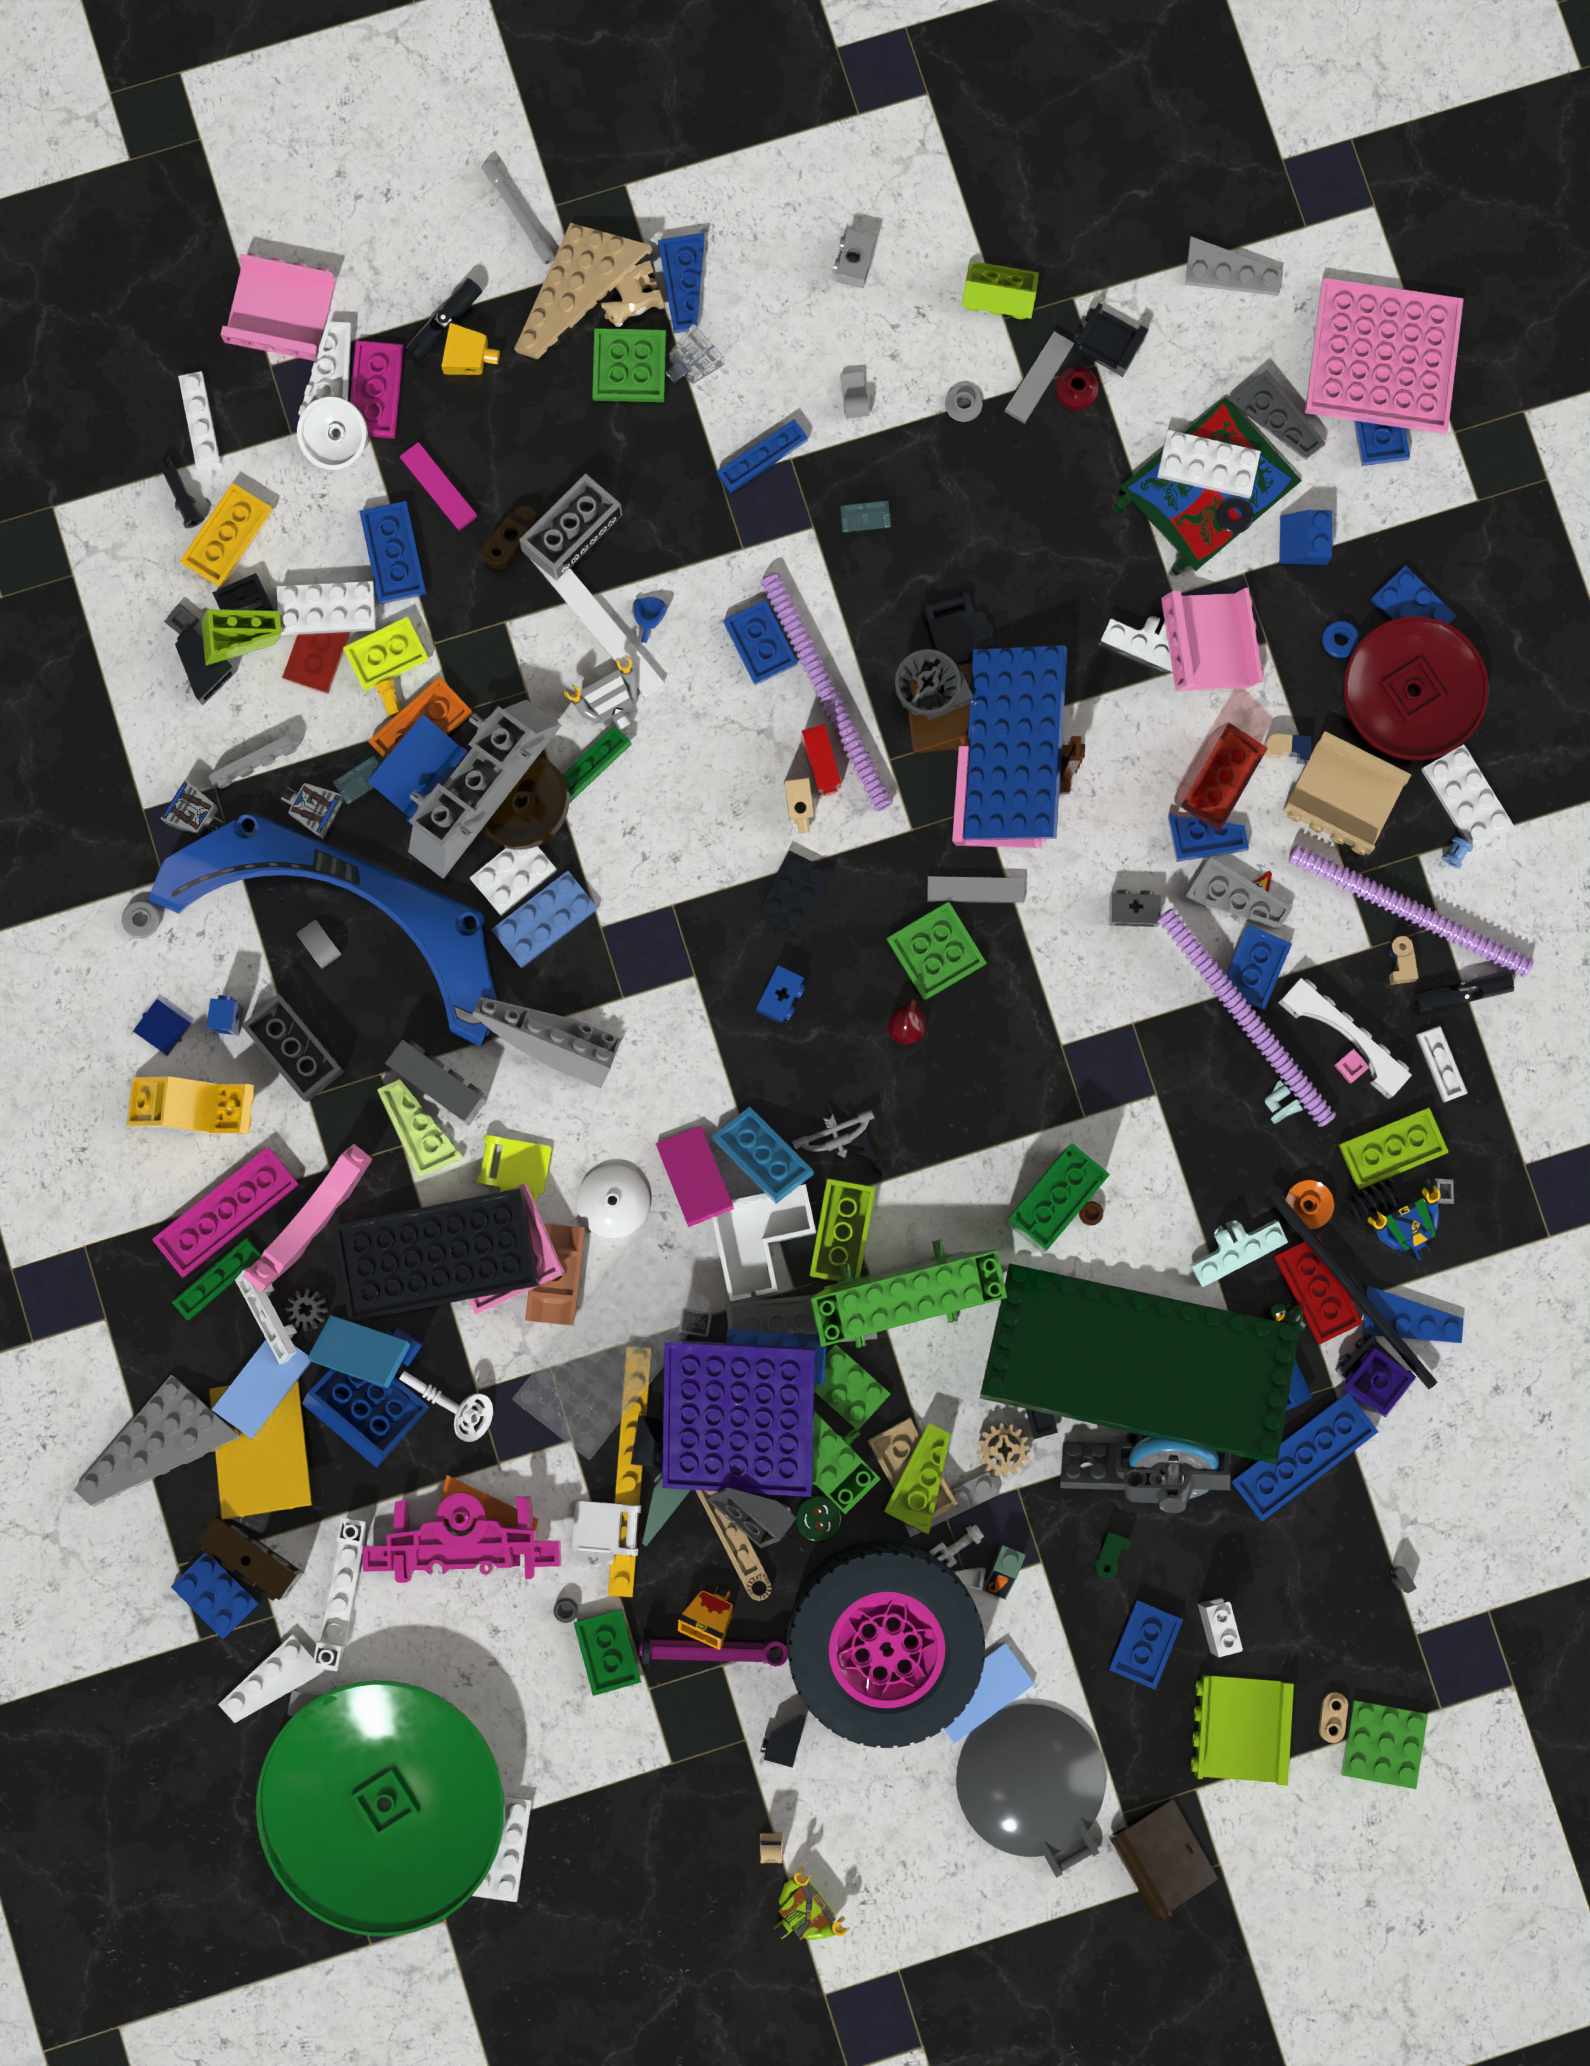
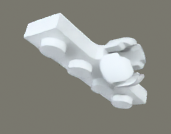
[1101,616,1173,672]

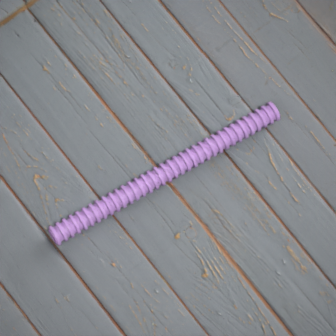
[760,573,893,811]
[1288,843,1534,978]
[1157,908,1336,1127]

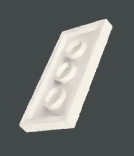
[1157,430,1261,499]
[277,581,376,636]
[1421,745,1514,851]
[472,1795,532,1902]

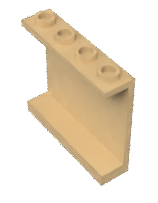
[1283,731,1411,855]

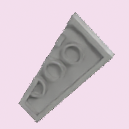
[1185,237,1282,296]
[1184,857,1292,929]

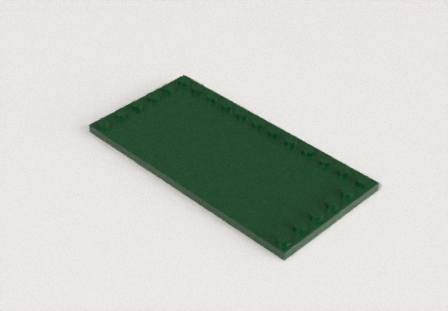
[980,1263,1300,1464]

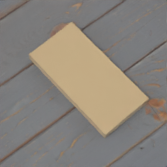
[867,1417,958,1519]

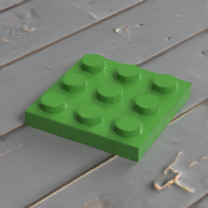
[593,329,666,402]
[886,902,987,1001]
[1341,1700,1428,1789]

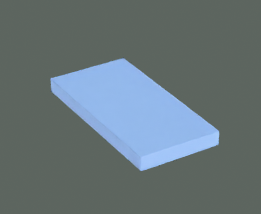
[212,1340,311,1439]
[944,1643,1034,1744]

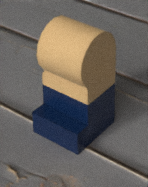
[1263,734,1311,764]

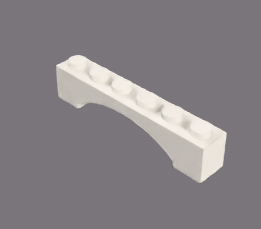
[1278,978,1412,1099]

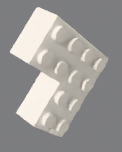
[712,1184,816,1302]

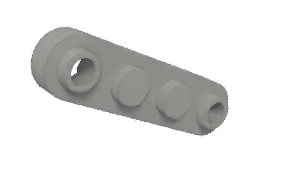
[208,734,299,789]

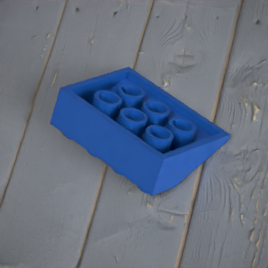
[302,1369,429,1468]

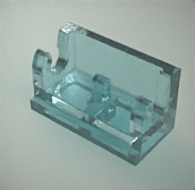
[840,501,891,533]
[333,756,379,804]

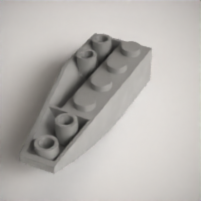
[472,997,621,1088]

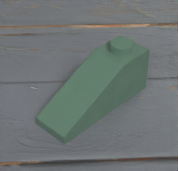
[642,1470,690,1546]

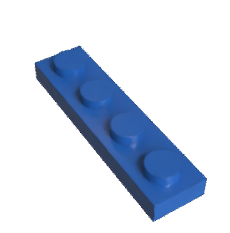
[716,419,808,493]

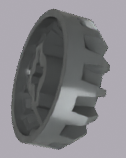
[895,649,961,717]

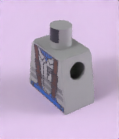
[161,780,224,837]
[281,783,344,839]

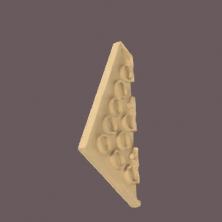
[514,223,653,359]

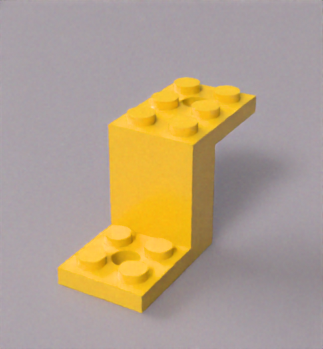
[126,1076,254,1134]

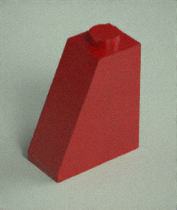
[801,724,841,796]

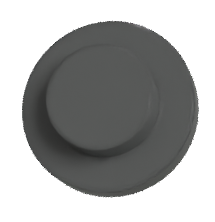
[553,1598,578,1623]

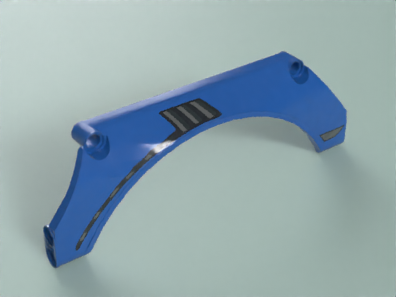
[149,813,497,1047]

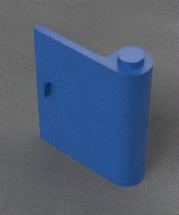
[366,714,469,826]

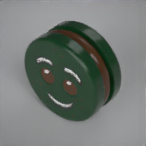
[795,1495,841,1542]

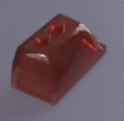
[1174,722,1268,831]

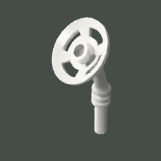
[399,1371,493,1442]

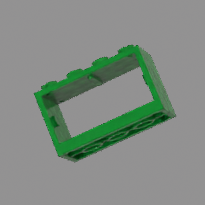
[1005,1143,1110,1253]

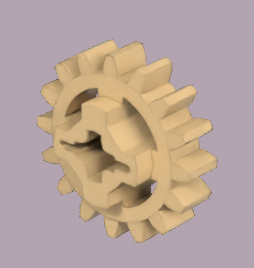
[976,1423,1031,1478]

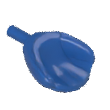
[632,597,667,643]

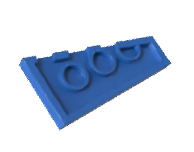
[658,232,705,333]

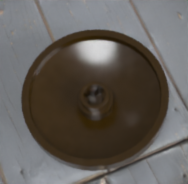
[482,757,570,850]

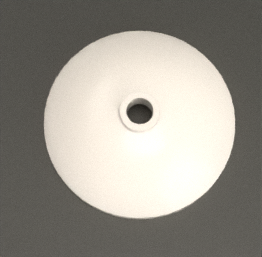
[297,397,368,470]
[577,1165,650,1238]

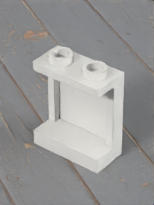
[1198,1598,1243,1657]

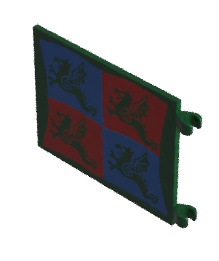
[1114,397,1302,575]

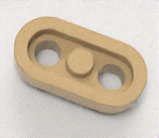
[1319,1692,1348,1743]

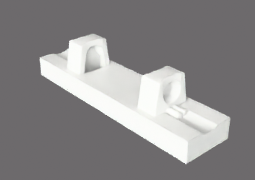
[235,1267,297,1365]

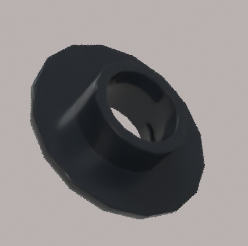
[1216,497,1254,533]

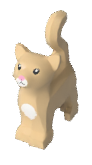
[597,260,665,327]

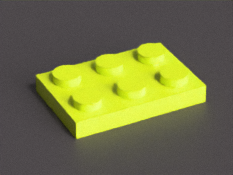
[343,616,430,692]

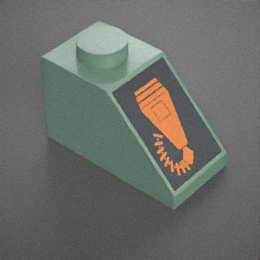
[982,1544,1026,1600]

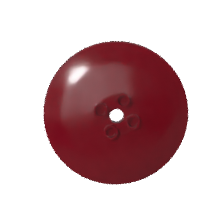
[1343,616,1489,760]

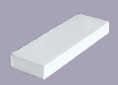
[1416,1026,1467,1103]

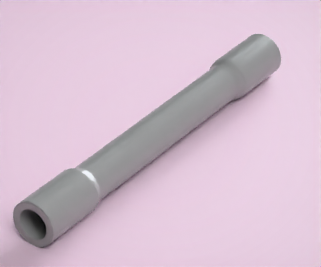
[481,160,556,264]

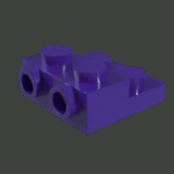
[1344,1348,1416,1418]

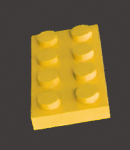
[179,483,274,589]

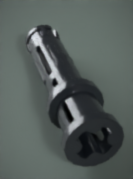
[158,457,204,528]

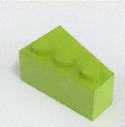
[202,609,281,666]

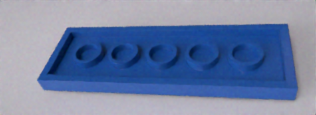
[1230,1392,1379,1522]

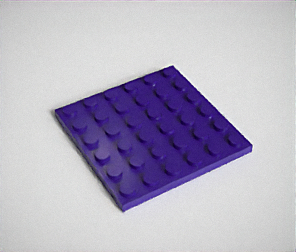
[663,1340,815,1497]

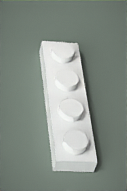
[178,371,221,469]

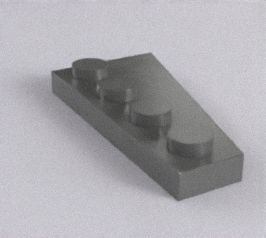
[1229,370,1326,460]

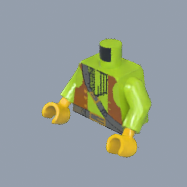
[773,1866,850,1940]

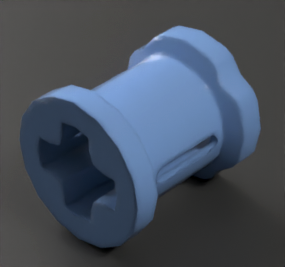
[1441,837,1473,869]

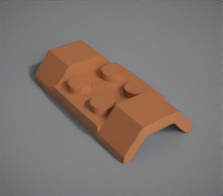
[525,1223,585,1326]

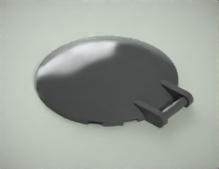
[956,1704,1106,1878]

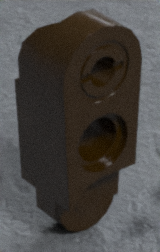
[482,506,537,570]

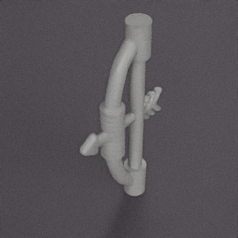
[792,1109,875,1158]

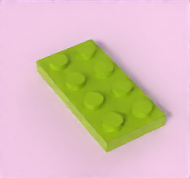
[1338,1108,1449,1190]

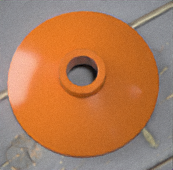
[1285,1180,1334,1229]

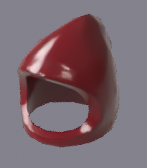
[888,998,926,1044]

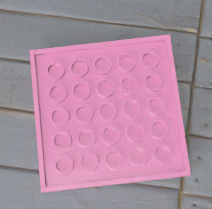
[1305,277,1463,434]

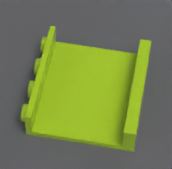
[1191,1675,1294,1786]

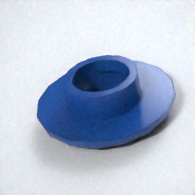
[1322,621,1360,658]

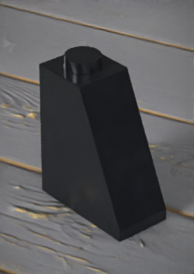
[175,627,237,705]

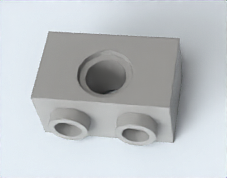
[833,229,875,288]

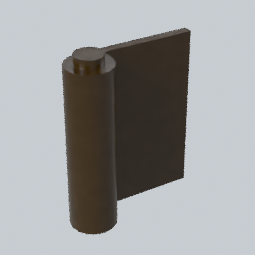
[1109,1799,1218,1921]

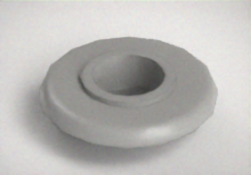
[945,385,983,422]
[121,900,160,938]

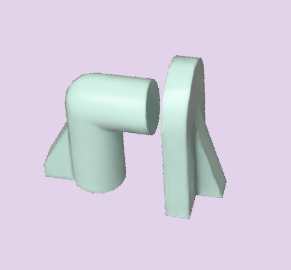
[1265,1080,1303,1124]

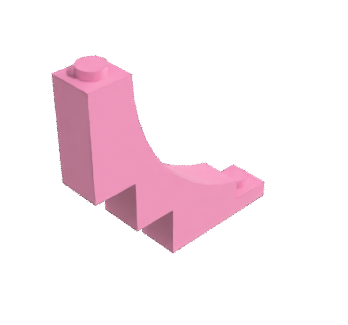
[243,1144,372,1292]

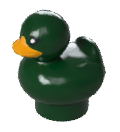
[1270,1303,1307,1333]

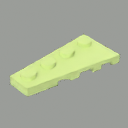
[377,1079,463,1179]

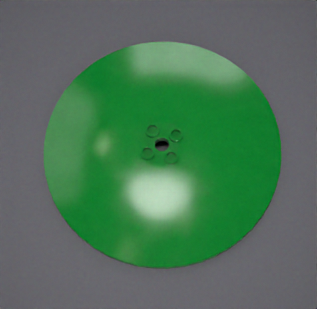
[256,1680,505,1936]

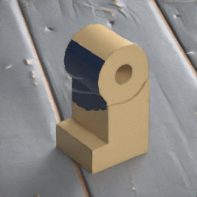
[1388,936,1418,985]
[760,1833,783,1863]

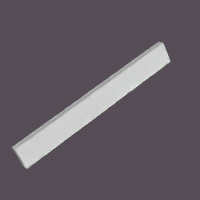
[531,559,664,699]

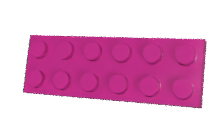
[152,1146,300,1278]

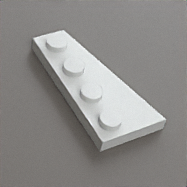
[298,322,352,416]

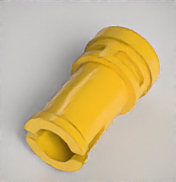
[375,679,401,717]

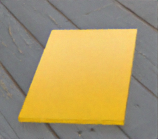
[209,1379,312,1520]

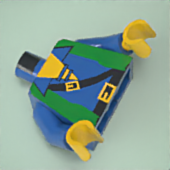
[1368,1185,1441,1260]

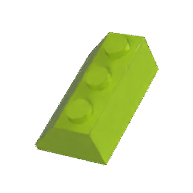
[961,261,1039,319]

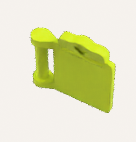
[476,1135,552,1202]

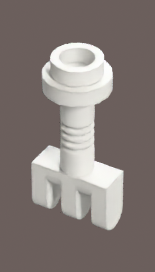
[929,1524,984,1568]

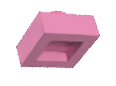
[1334,1049,1370,1084]

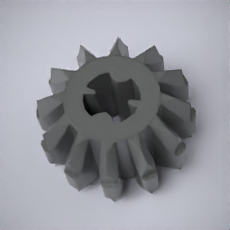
[285,1289,328,1331]

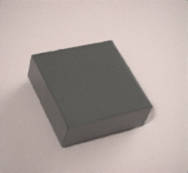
[164,604,199,635]

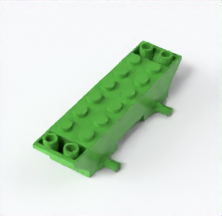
[810,1239,1007,1347]
[812,1411,880,1514]

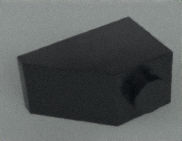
[631,1415,663,1469]
[760,1715,806,1768]

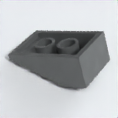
[706,1487,796,1548]

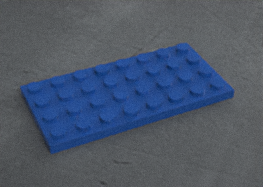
[964,645,1067,840]

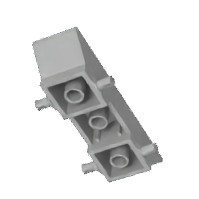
[408,700,562,879]

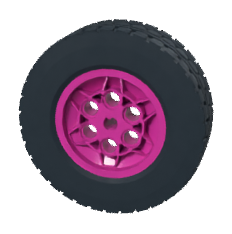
[787,1543,985,1748]

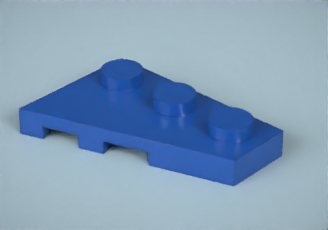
[1168,814,1249,862]

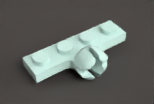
[1190,1219,1288,1288]

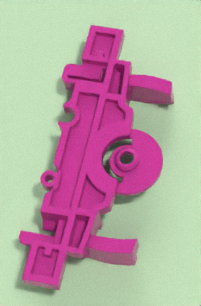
[362,1493,561,1583]

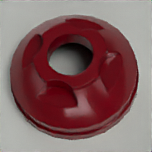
[1055,367,1098,410]

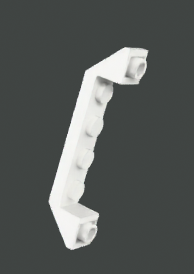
[312,1517,366,1672]

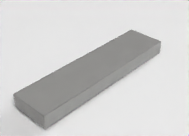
[1005,331,1074,424]
[927,876,1025,903]

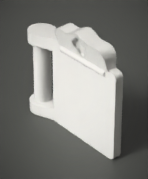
[572,1501,641,1567]

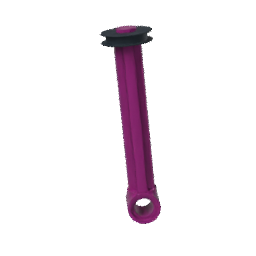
[639,1630,788,1668]

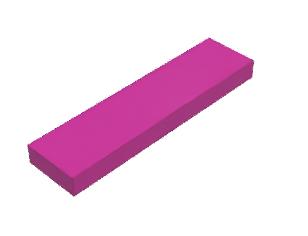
[400,442,477,531]

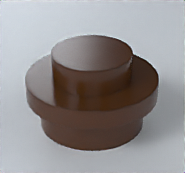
[1079,1201,1103,1226]

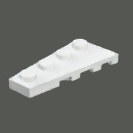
[218,1634,327,1723]

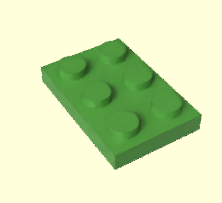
[814,1344,890,1430]

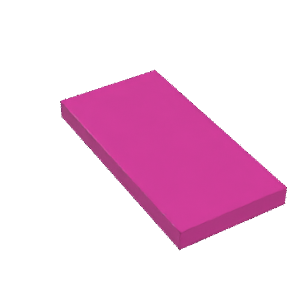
[350,340,404,439]
[655,1126,734,1227]

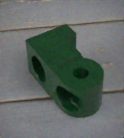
[1094,1530,1132,1580]

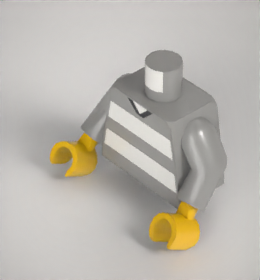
[563,655,638,732]

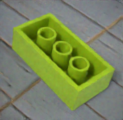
[809,1179,876,1282]

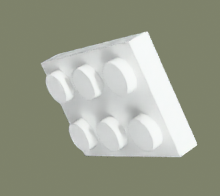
[470,846,557,916]

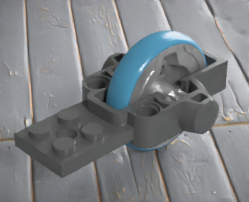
[1060,1432,1231,1513]

